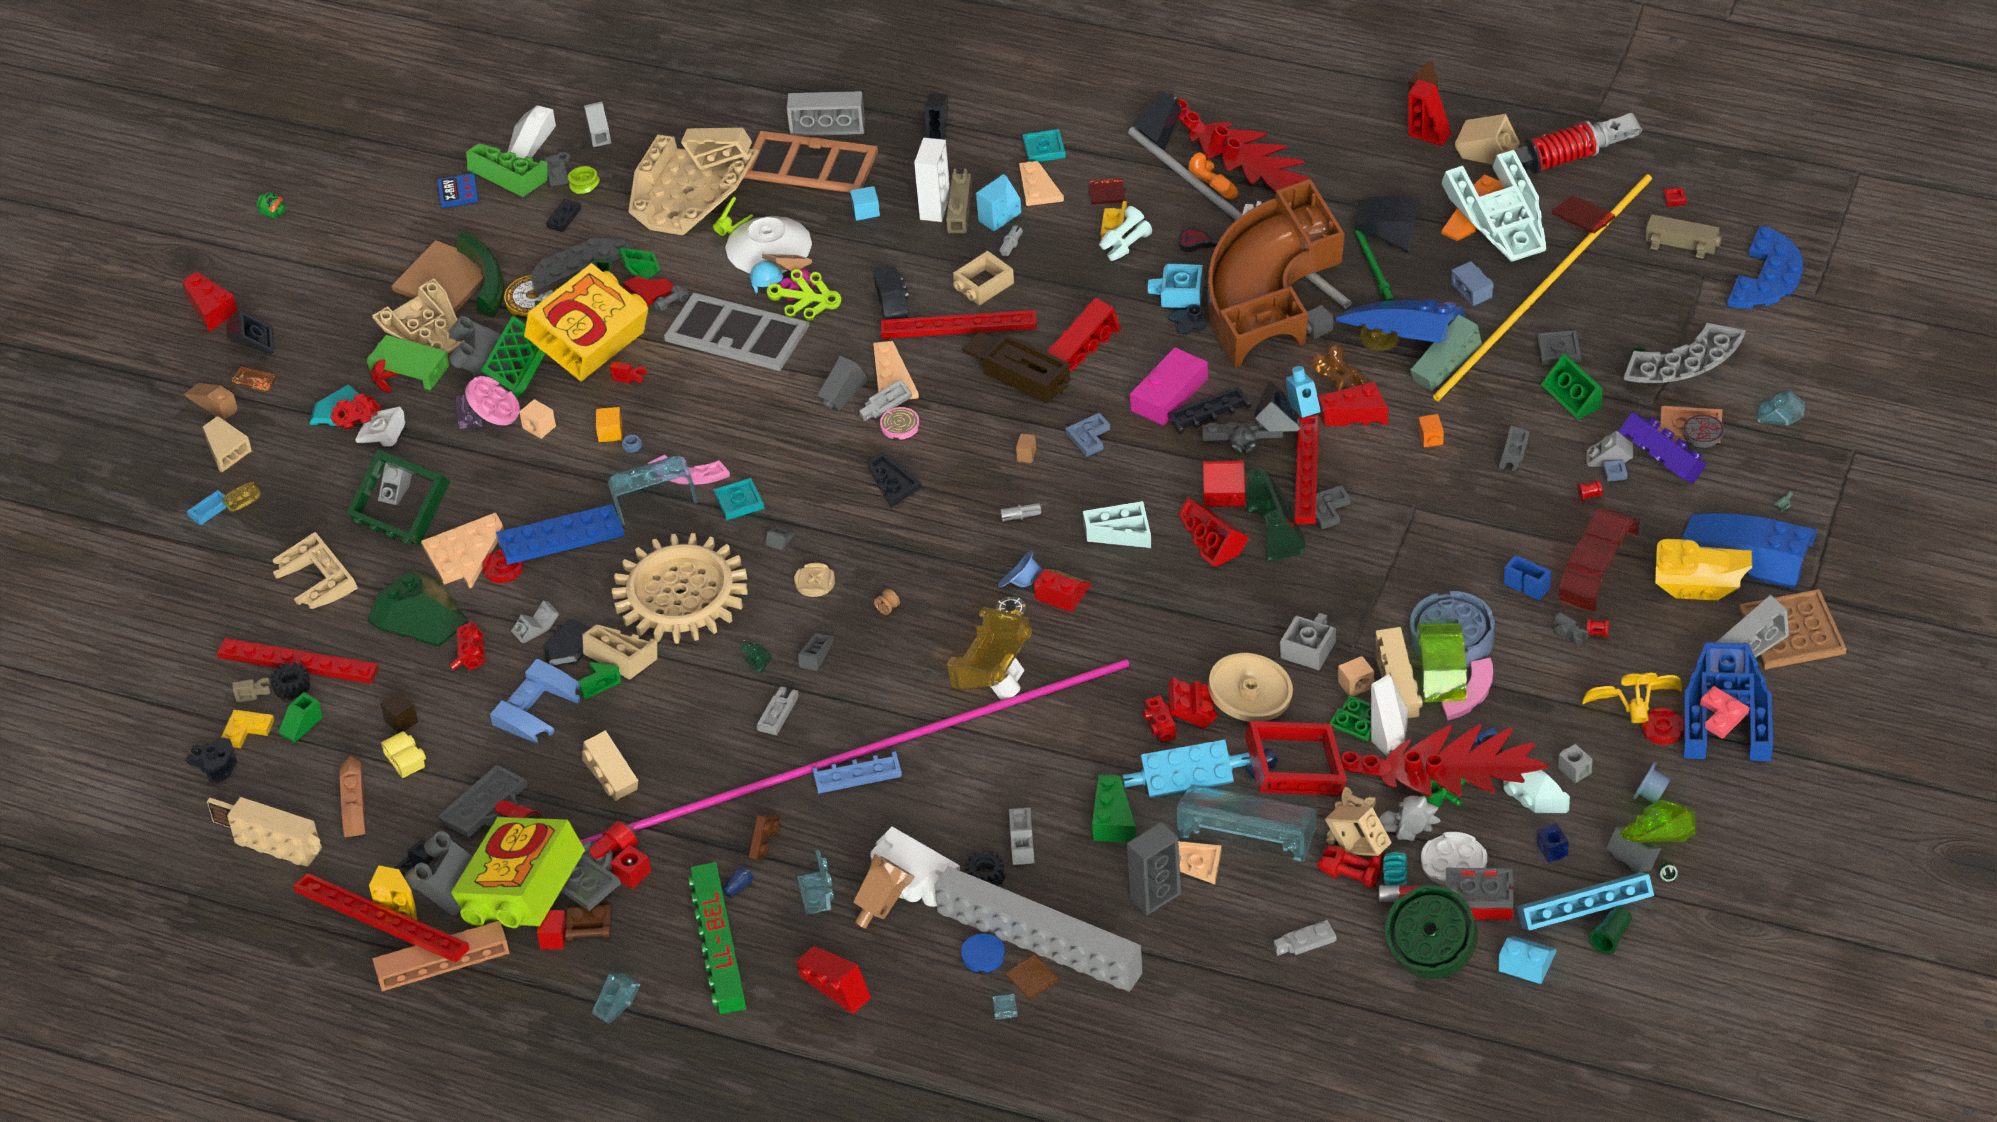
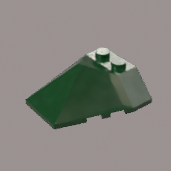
[367,570,469,647]

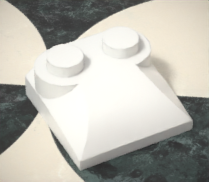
[355,407,405,446]

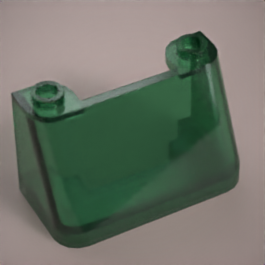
[1245,469,1305,561]

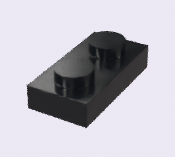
[546,199,581,232]

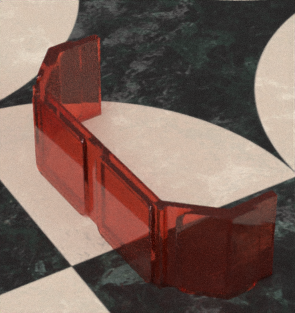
[1559,508,1640,612]

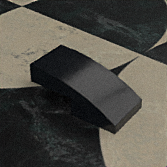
[394,840,434,879]

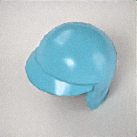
[750,261,783,293]

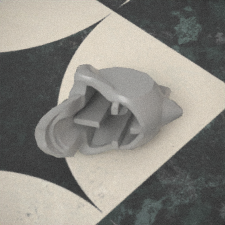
[1379,796,1440,842]

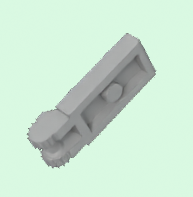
[757,686,799,736]

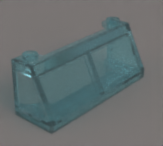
[1177,784,1318,862]

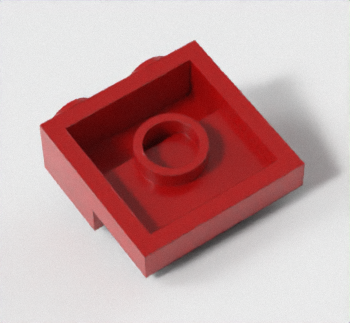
[1168,677,1217,729]

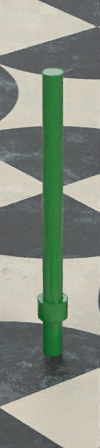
[1353,225,1394,301]

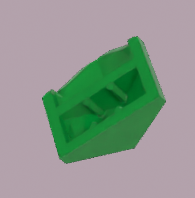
[618,248,660,279]

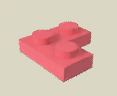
[1700,686,1749,739]

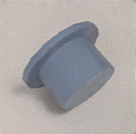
[1632,761,1671,805]

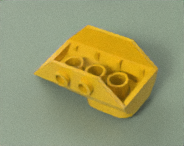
[1655,539,1752,601]

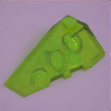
[1620,800,1696,843]

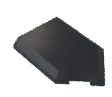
[544,618,591,667]

